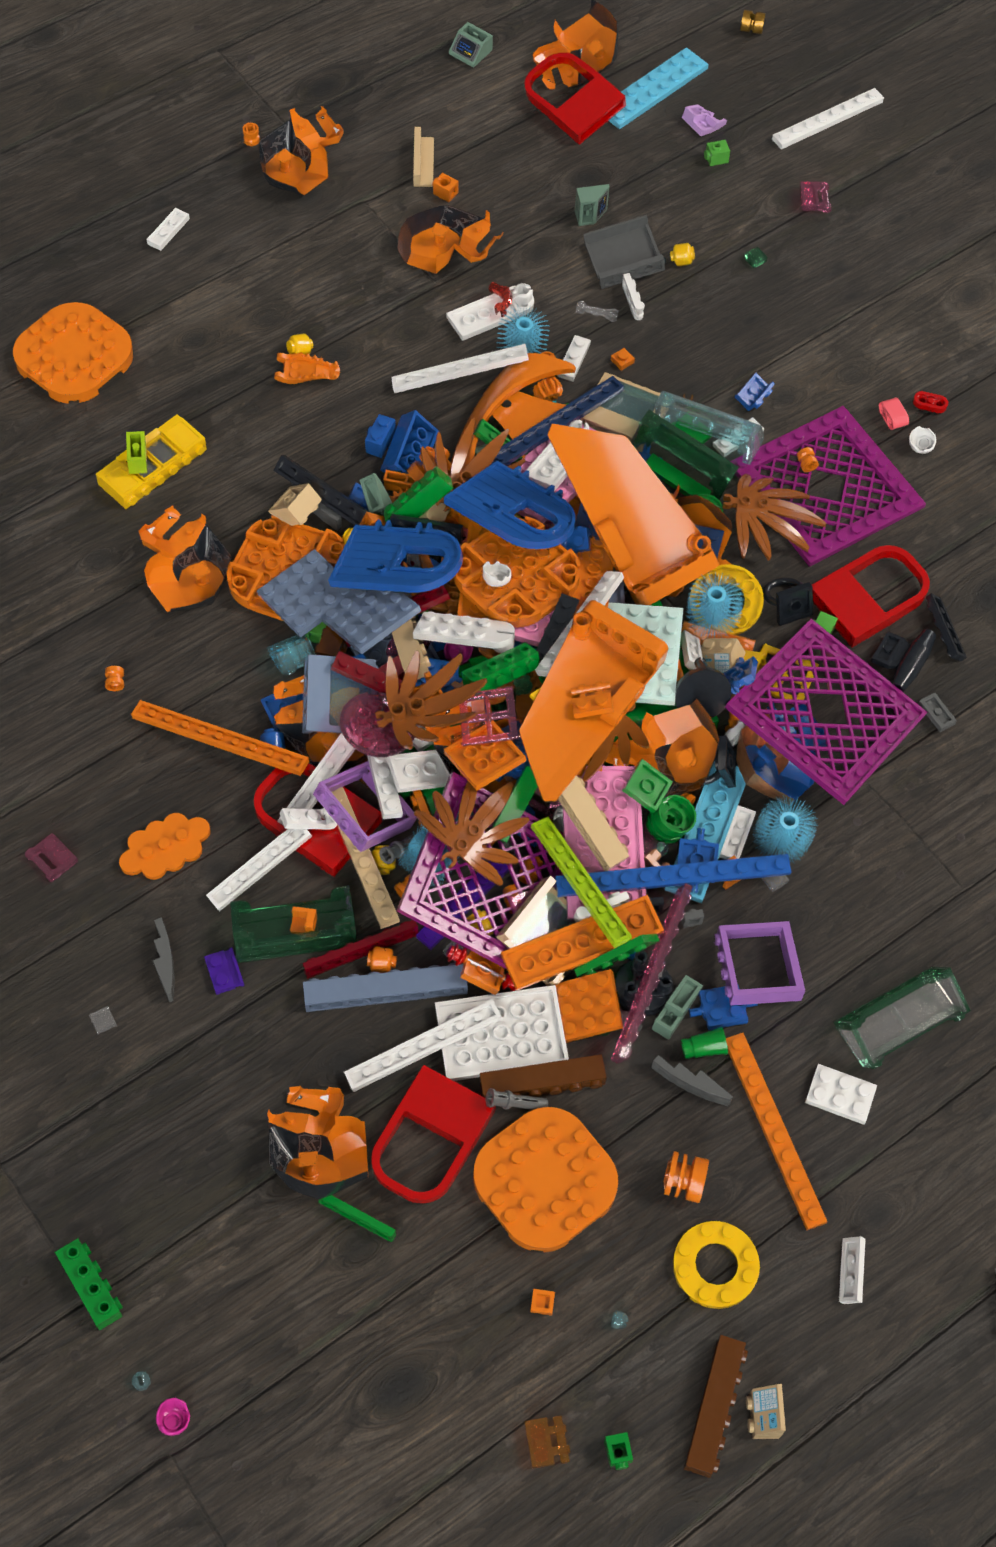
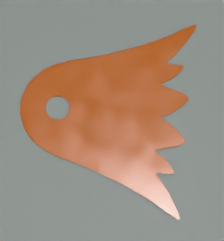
[492,391,566,459]

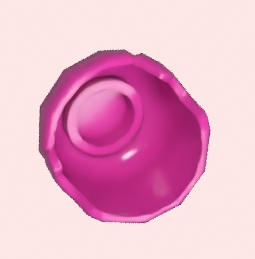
[444,643,473,665]
[156,1397,190,1436]

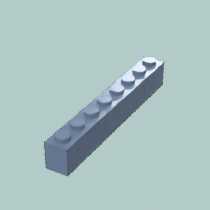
[303,963,468,1012]

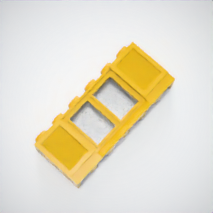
[96,414,207,509]

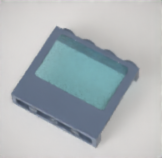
[302,655,378,735]

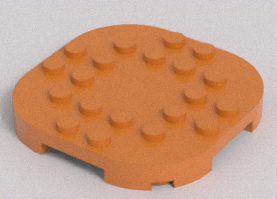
[13,302,133,403]
[227,515,345,621]
[453,516,580,628]
[474,1107,618,1252]

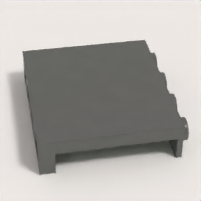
[583,215,665,289]

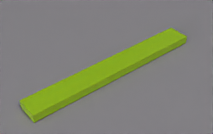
[531,817,632,948]

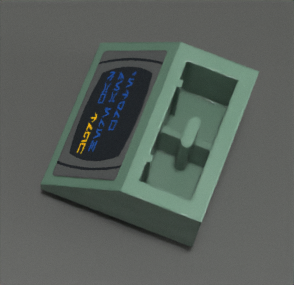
[449,22,493,68]
[575,184,609,226]

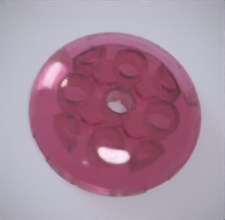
[340,692,415,758]

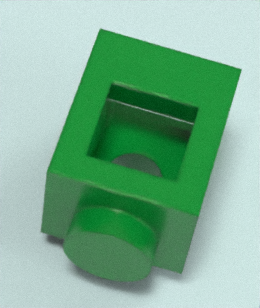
[604,1432,633,1470]

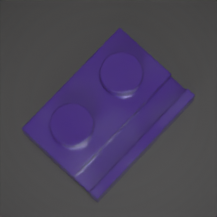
[204,948,244,995]

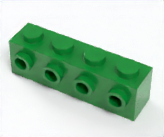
[384,466,453,522]
[461,642,540,698]
[55,1238,123,1331]

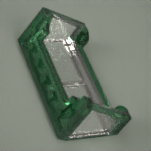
[833,967,971,1069]

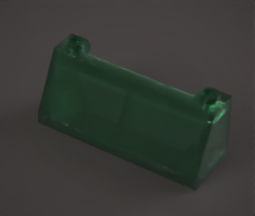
[631,410,739,500]
[230,885,357,963]

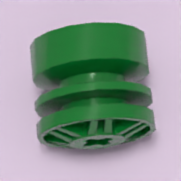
[646,795,696,845]

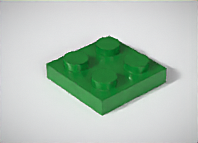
[622,759,673,813]

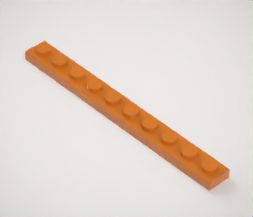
[131,700,309,776]
[726,1033,827,1230]

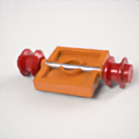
[446,943,516,995]

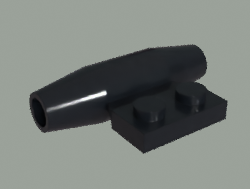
[871,629,936,692]

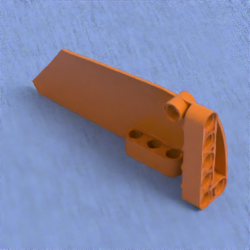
[547,424,720,605]
[519,600,668,801]

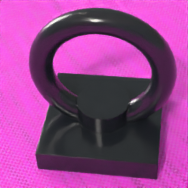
[763,578,813,626]
[697,735,737,788]

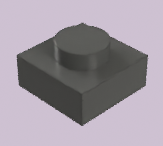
[681,909,704,928]

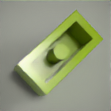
[126,431,147,474]

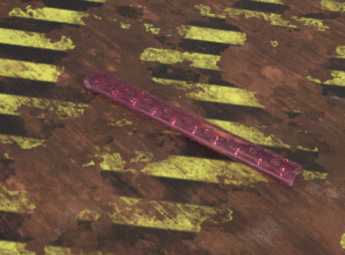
[611,883,692,1064]

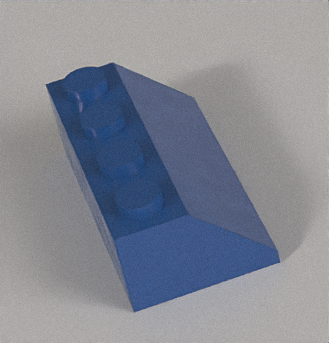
[380,410,439,474]

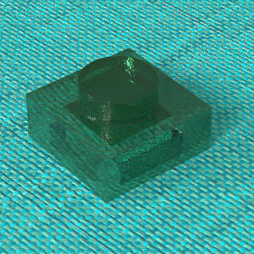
[744,247,768,268]

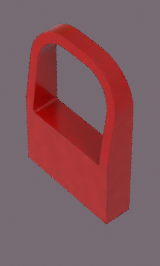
[525,53,626,145]
[812,545,930,648]
[254,763,383,877]
[372,1065,496,1203]

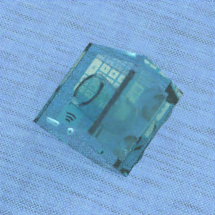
[267,635,316,675]

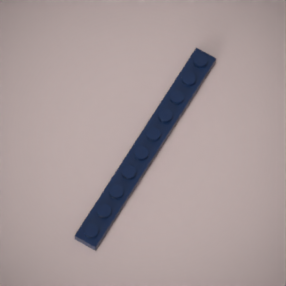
[491,376,625,466]

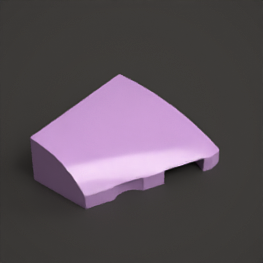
[682,105,727,136]

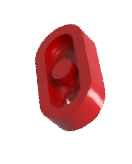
[913,391,948,413]

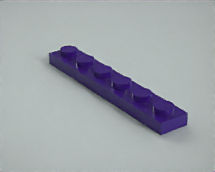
[416,861,509,950]

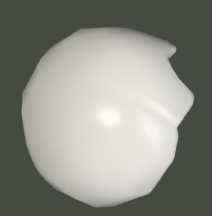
[909,426,936,454]
[483,561,512,587]

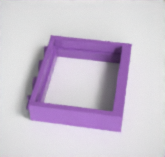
[313,761,417,852]
[714,921,805,1005]

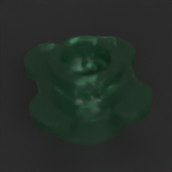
[513,674,533,696]

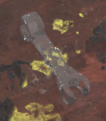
[576,301,618,322]

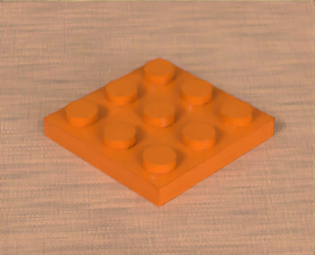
[444,720,526,791]
[554,969,623,1043]

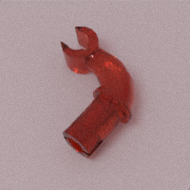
[489,282,513,317]

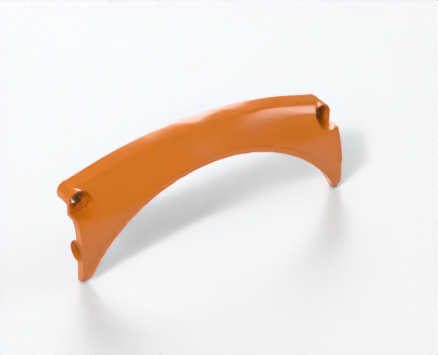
[444,353,576,530]

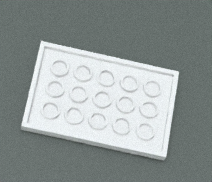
[435,985,569,1081]

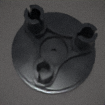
[675,657,732,718]
[614,951,674,1017]

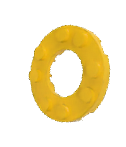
[690,564,764,635]
[673,1221,760,1309]

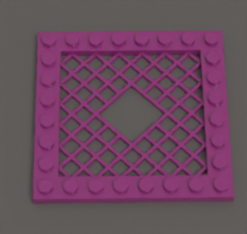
[729,405,926,567]
[725,619,927,805]
[397,772,566,969]

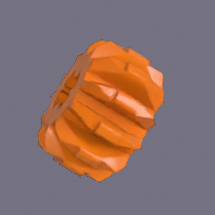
[532,377,563,402]

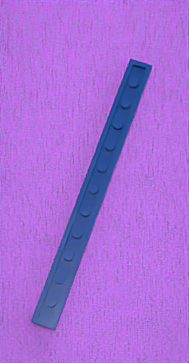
[555,854,792,897]

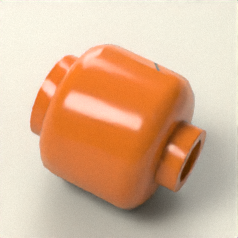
[367,946,397,973]

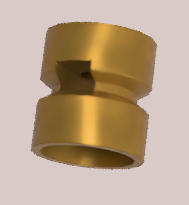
[740,10,766,34]

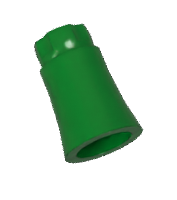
[681,1026,728,1059]

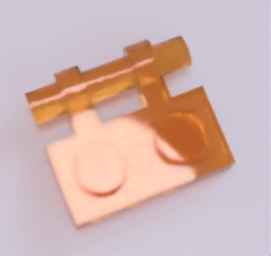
[524,1416,570,1469]

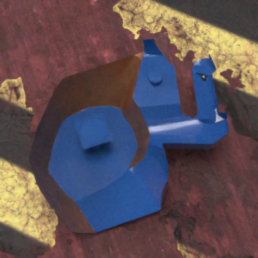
[736,703,830,806]

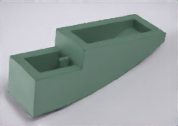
[360,473,392,516]
[652,975,703,1040]

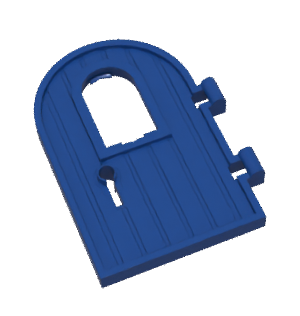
[444,461,576,549]
[328,520,463,593]

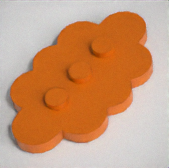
[119,813,211,880]

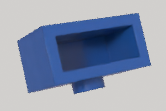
[365,414,396,458]

